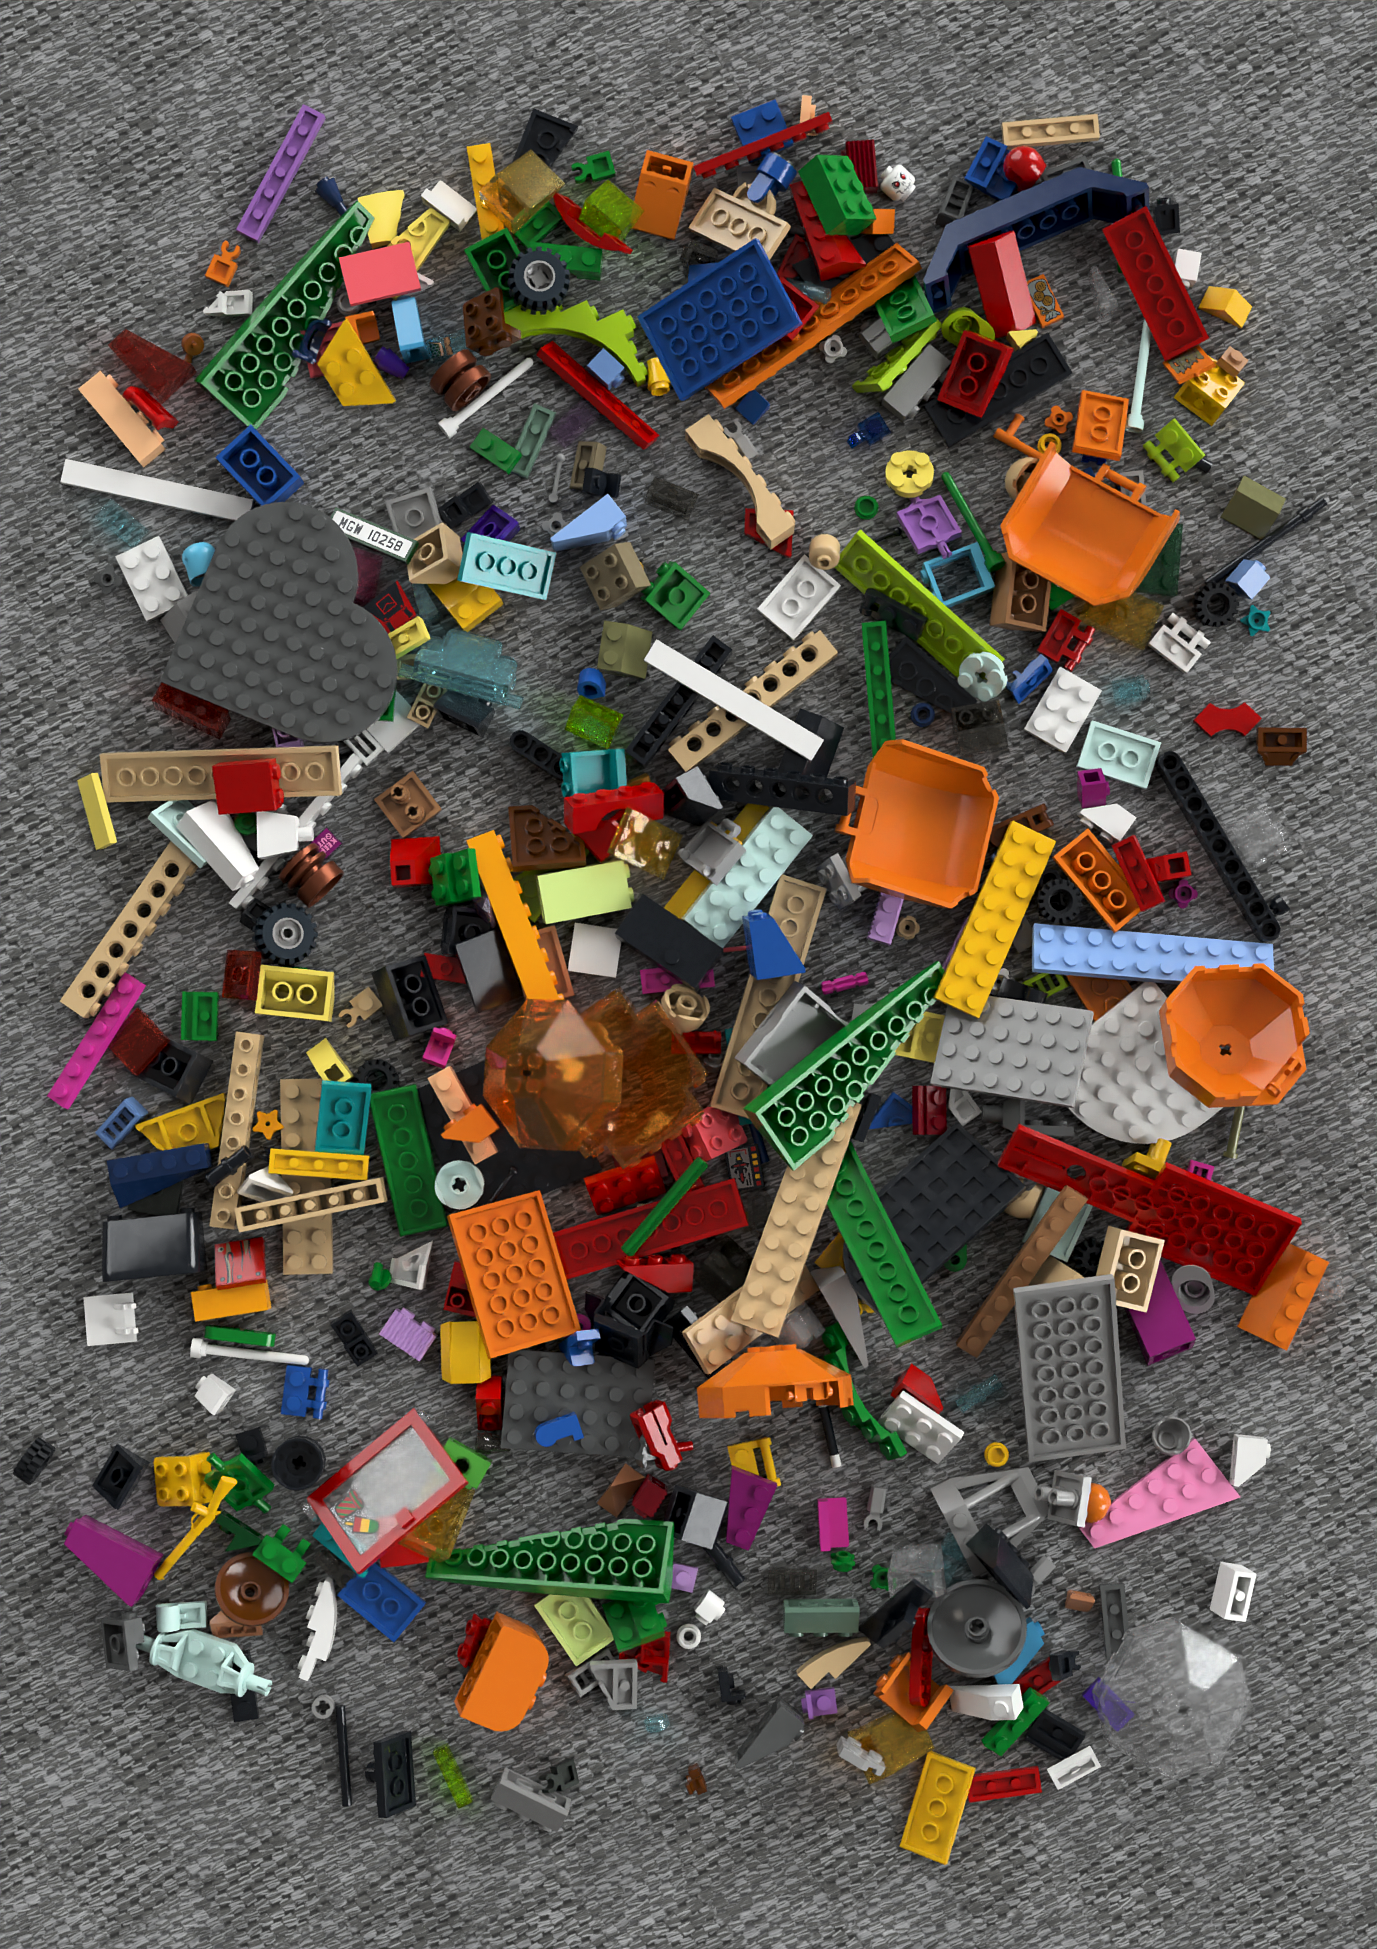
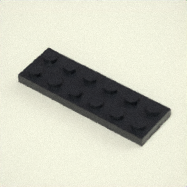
[924,332,1073,448]

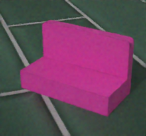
[817,1497,849,1552]

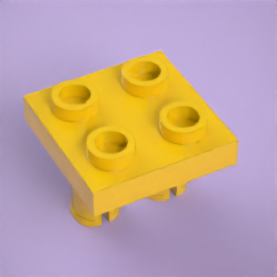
[1122,1138,1172,1180]

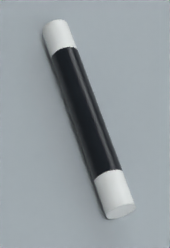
[818,1405,842,1468]

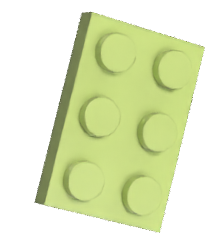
[534,1594,614,1666]

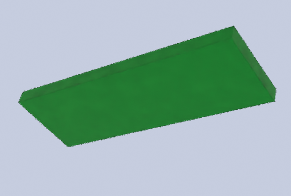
[370,1084,448,1237]

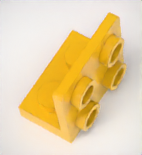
[1174,355,1244,426]

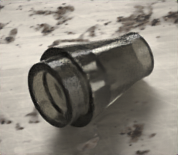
[475,1431,511,1455]

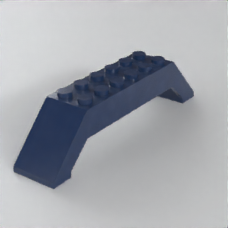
[923,167,1150,314]

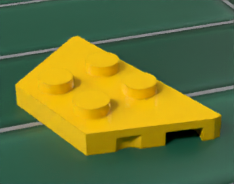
[317,319,396,406]
[135,1093,226,1151]

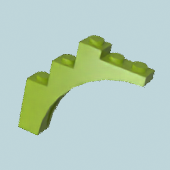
[504,300,648,388]

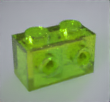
[564,695,624,749]

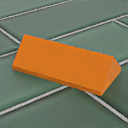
[1052,828,1140,933]

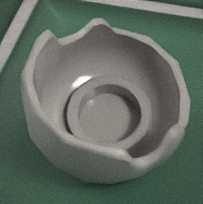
[1151,1416,1192,1456]

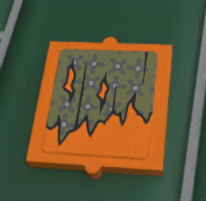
[1163,345,1216,385]

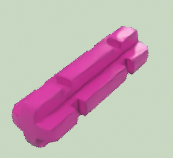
[821,972,869,995]

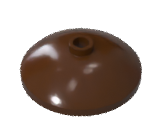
[214,1552,289,1626]

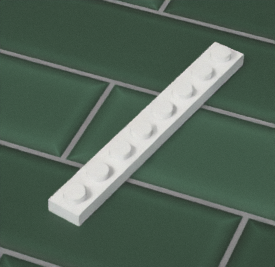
[229,753,363,910]

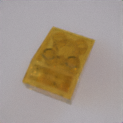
[479,150,565,234]
[847,1711,935,1785]

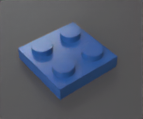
[731,99,793,163]

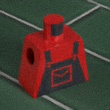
[363,581,417,634]

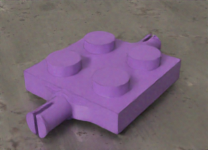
[896,495,962,559]

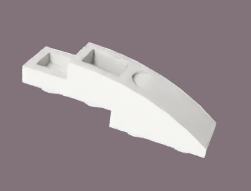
[297,1577,337,1681]

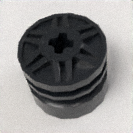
[271,1435,326,1491]

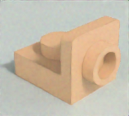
[800,95,818,136]

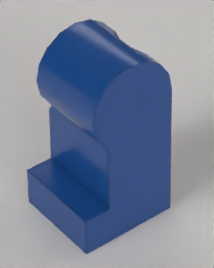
[534,1412,584,1447]

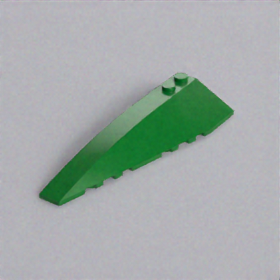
[194,201,375,430]
[743,961,945,1171]
[425,1519,674,1604]

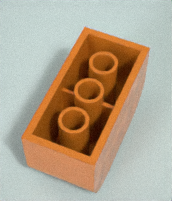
[454,1611,549,1732]

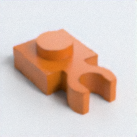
[205,240,241,287]

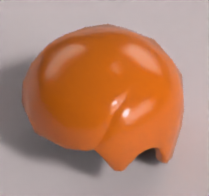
[1085,1483,1111,1523]

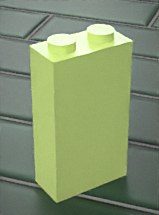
[535,859,634,924]

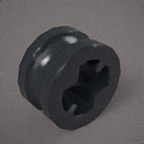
[256,1146,270,1162]

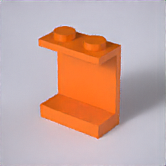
[873,1652,954,1732]

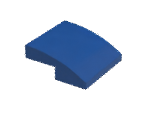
[964,136,1017,201]

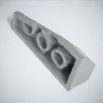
[810,1266,869,1368]

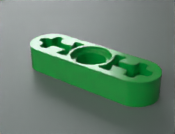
[204,1325,276,1347]

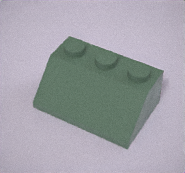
[783,1599,860,1637]

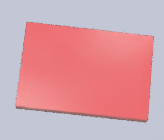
[339,242,421,306]

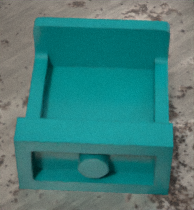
[559,749,627,797]

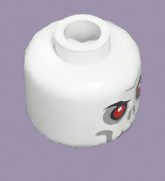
[880,165,916,201]

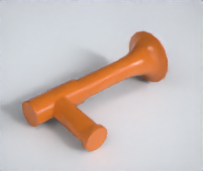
[993,413,1060,459]

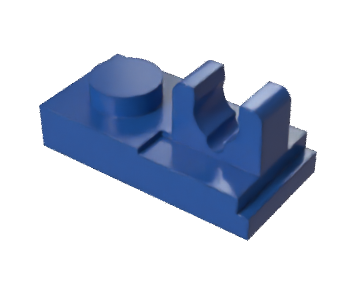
[1005,654,1053,704]

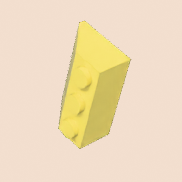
[255,964,334,1022]

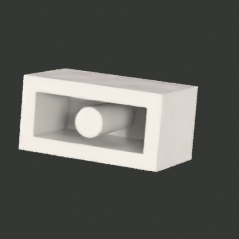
[1210,1562,1256,1622]

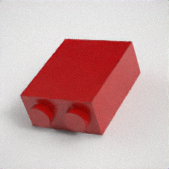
[212,758,284,815]

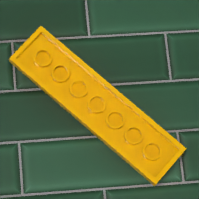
[933,821,1056,1019]

